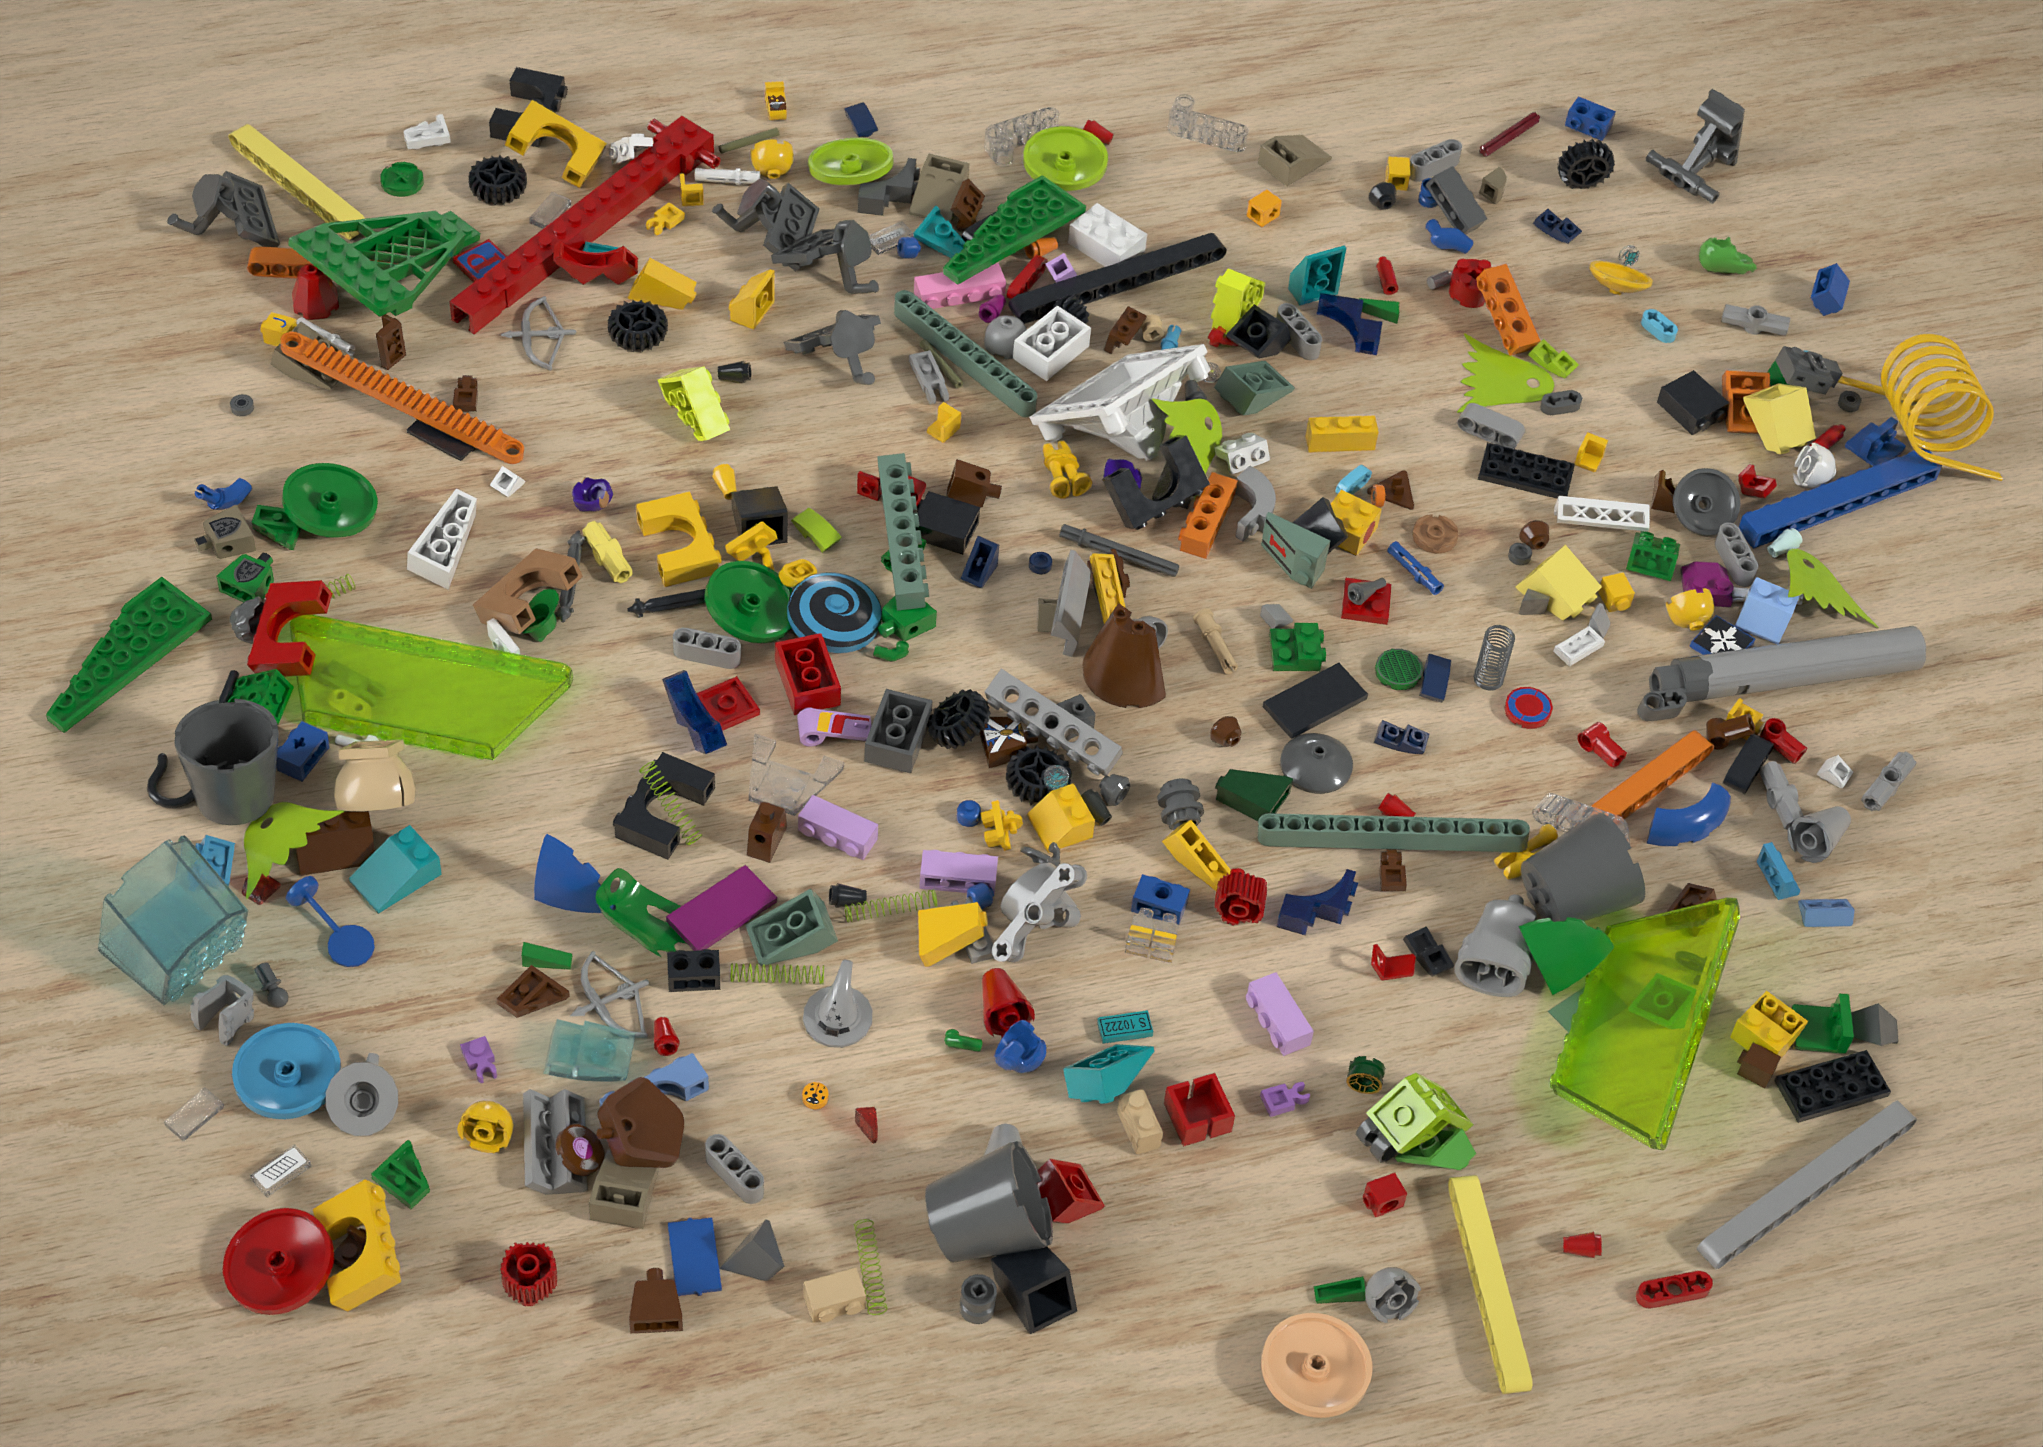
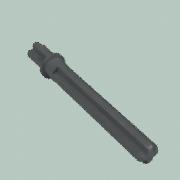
[1059,524,1179,577]

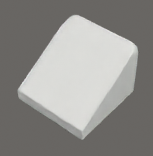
[490,466,526,497]
[1817,755,1853,788]

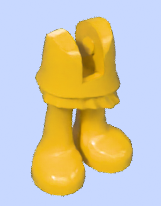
[1043,440,1092,499]
[1494,824,1558,880]

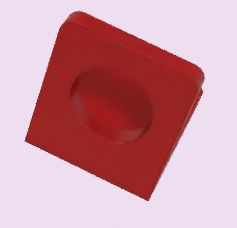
[857,471,882,501]
[1371,944,1416,981]

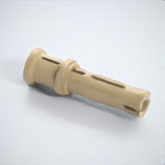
[1193,608,1238,674]

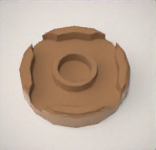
[1412,514,1458,554]

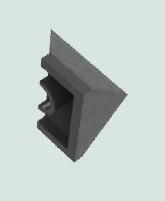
[1851,1003,1899,1046]
[719,1220,785,1281]

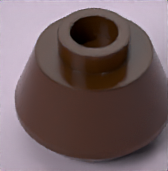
[1519,520,1549,550]
[1210,716,1242,747]

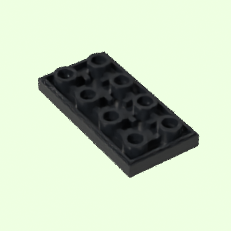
[1478,443,1575,499]
[1262,663,1368,739]
[1774,1050,1891,1123]

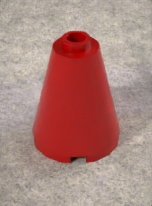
[982,968,1035,1038]

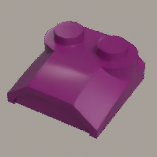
[1680,561,1734,607]

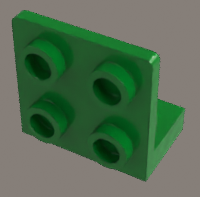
[1626,531,1680,581]
[228,669,294,725]
[1791,993,1854,1054]

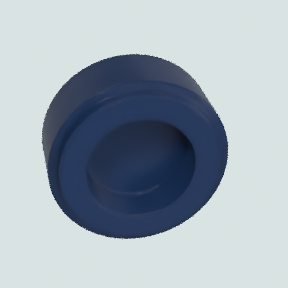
[1029,552,1052,575]

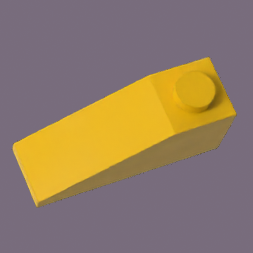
[1162,820,1231,891]

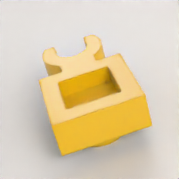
[646,202,685,236]

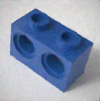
[1565,96,1616,141]

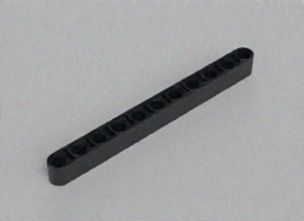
[1008,233,1227,324]

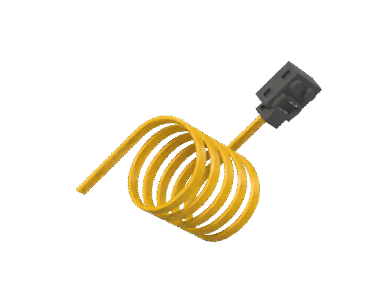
[1775,334,2003,481]

